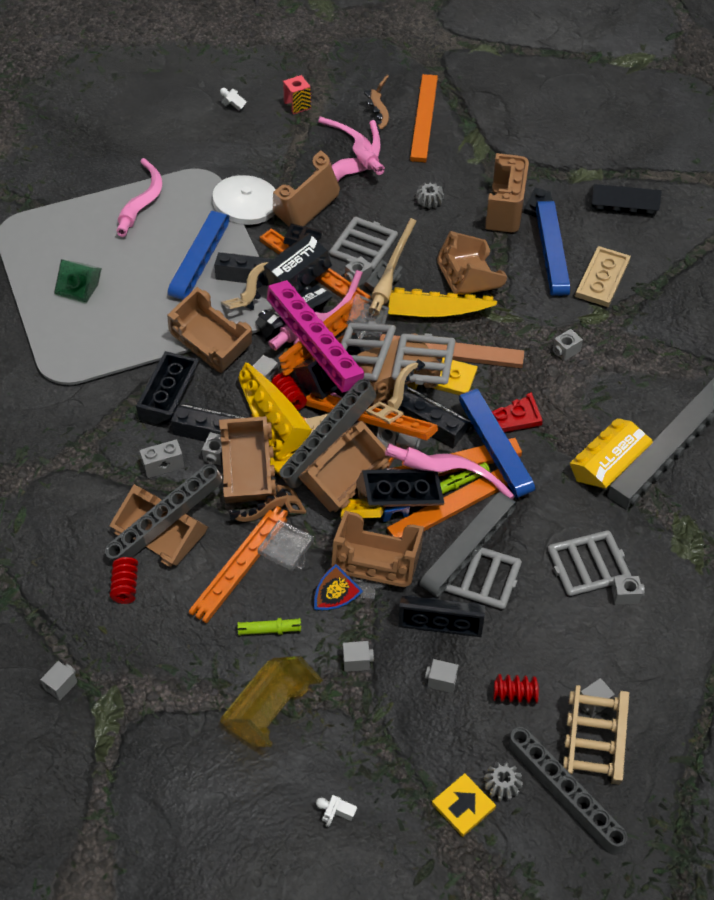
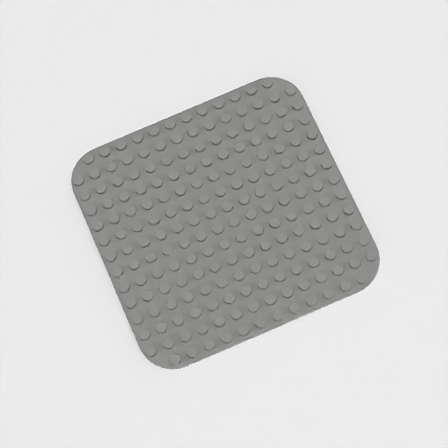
[0,169,273,385]

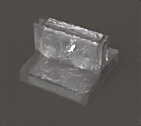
[346,294,389,339]
[257,520,314,571]

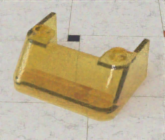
[220,656,323,747]

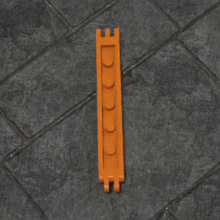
[279,298,364,375]
[189,506,288,623]

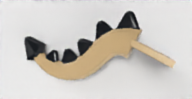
[221,262,268,310]
[366,359,425,424]

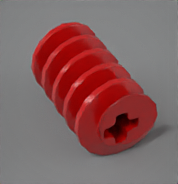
[271,372,307,411]
[110,557,139,604]
[493,674,539,704]

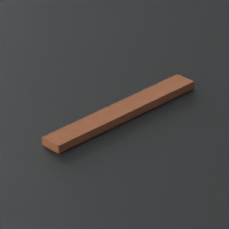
[380,334,524,368]

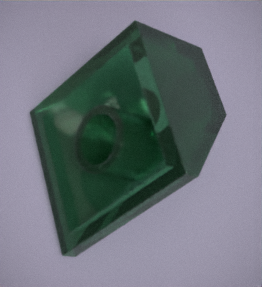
[54,259,102,303]

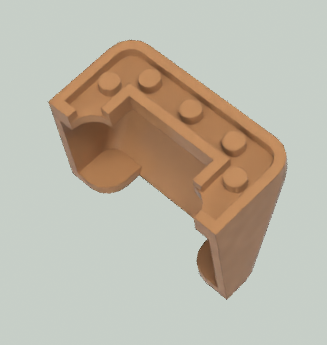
[273,150,340,227]
[437,231,507,295]
[109,484,209,567]

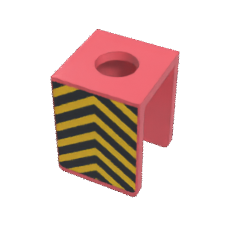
[283,75,311,114]

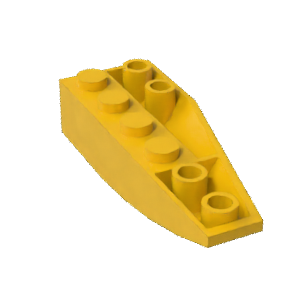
[388,287,497,317]
[238,362,312,459]

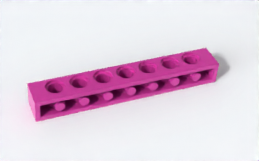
[267,280,364,393]

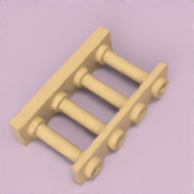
[563,685,629,785]

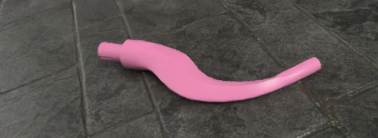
[318,116,385,175]
[332,120,380,181]
[116,158,162,237]
[268,270,363,351]
[385,443,515,500]

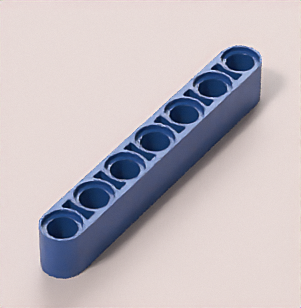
[536,201,570,296]
[168,210,229,300]
[459,388,535,498]

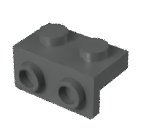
[364,259,402,292]

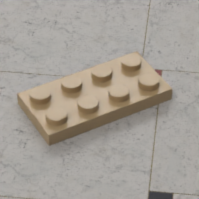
[575,246,631,307]

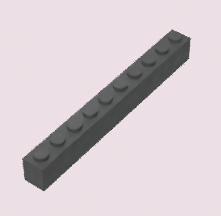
[608,378,714,510]

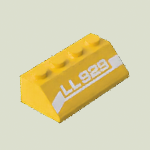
[570,418,653,488]

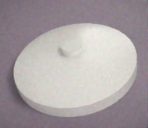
[212,175,276,225]

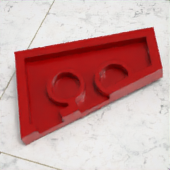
[492,392,543,432]

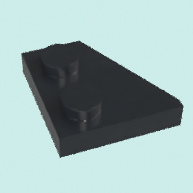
[524,188,553,217]
[284,223,323,246]

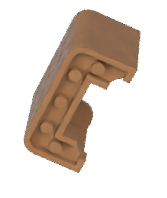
[485,153,529,232]
[167,287,252,373]
[357,333,440,408]
[219,416,276,503]
[298,421,391,512]
[331,511,424,587]

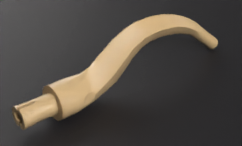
[368,218,417,316]

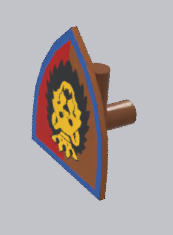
[314,563,363,610]

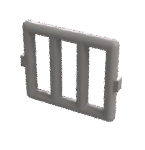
[329,217,398,270]
[341,321,396,381]
[392,333,456,385]
[547,530,631,596]
[444,547,522,609]

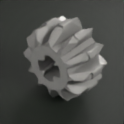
[416,182,444,210]
[484,762,523,802]

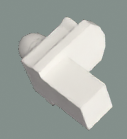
[220,88,246,111]
[316,795,357,827]

